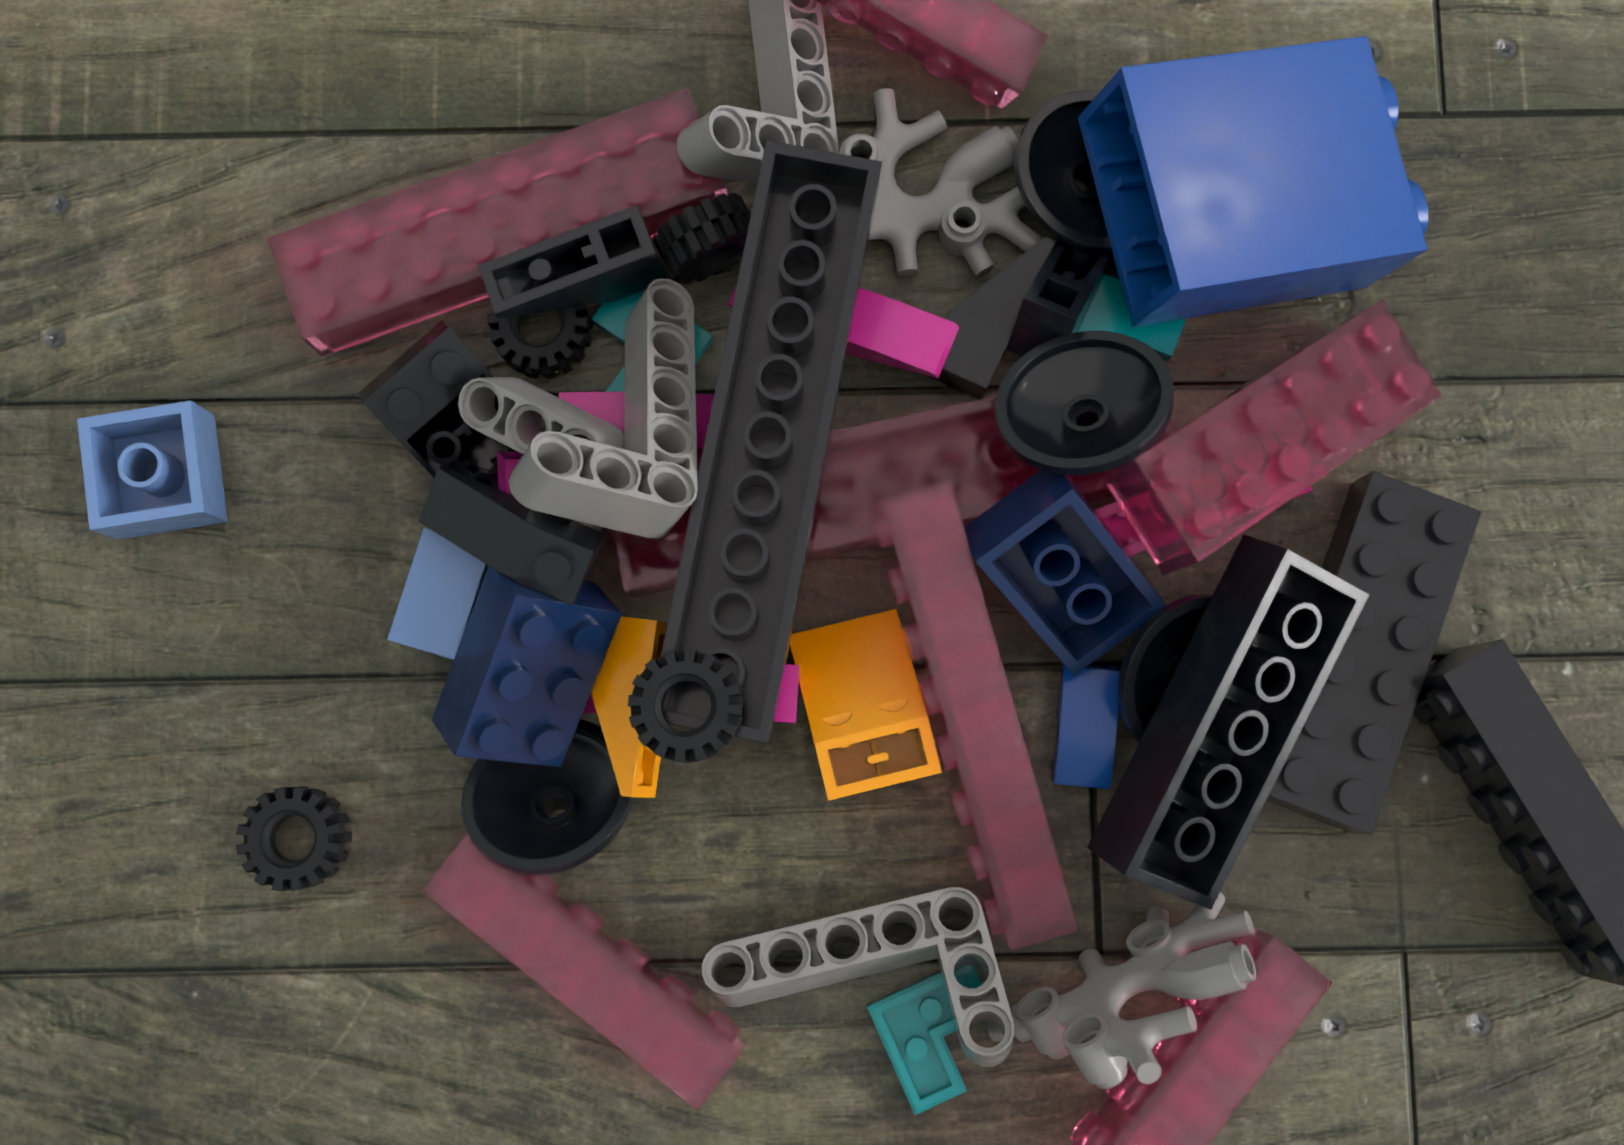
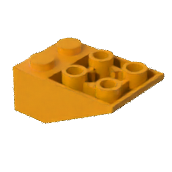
[790,609,942,801]

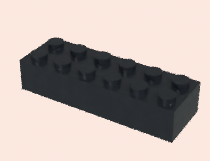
[1266,471,1482,835]
[1087,534,1370,910]
[1413,639,1624,986]

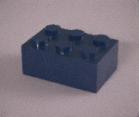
[961,470,1166,675]
[432,566,622,767]

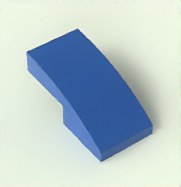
[1051,663,1120,789]

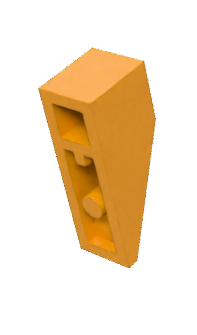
[591,616,668,798]

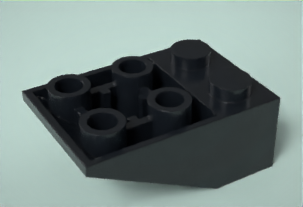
[358,320,543,489]

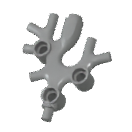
[839,88,1043,277]
[987,892,1256,1089]

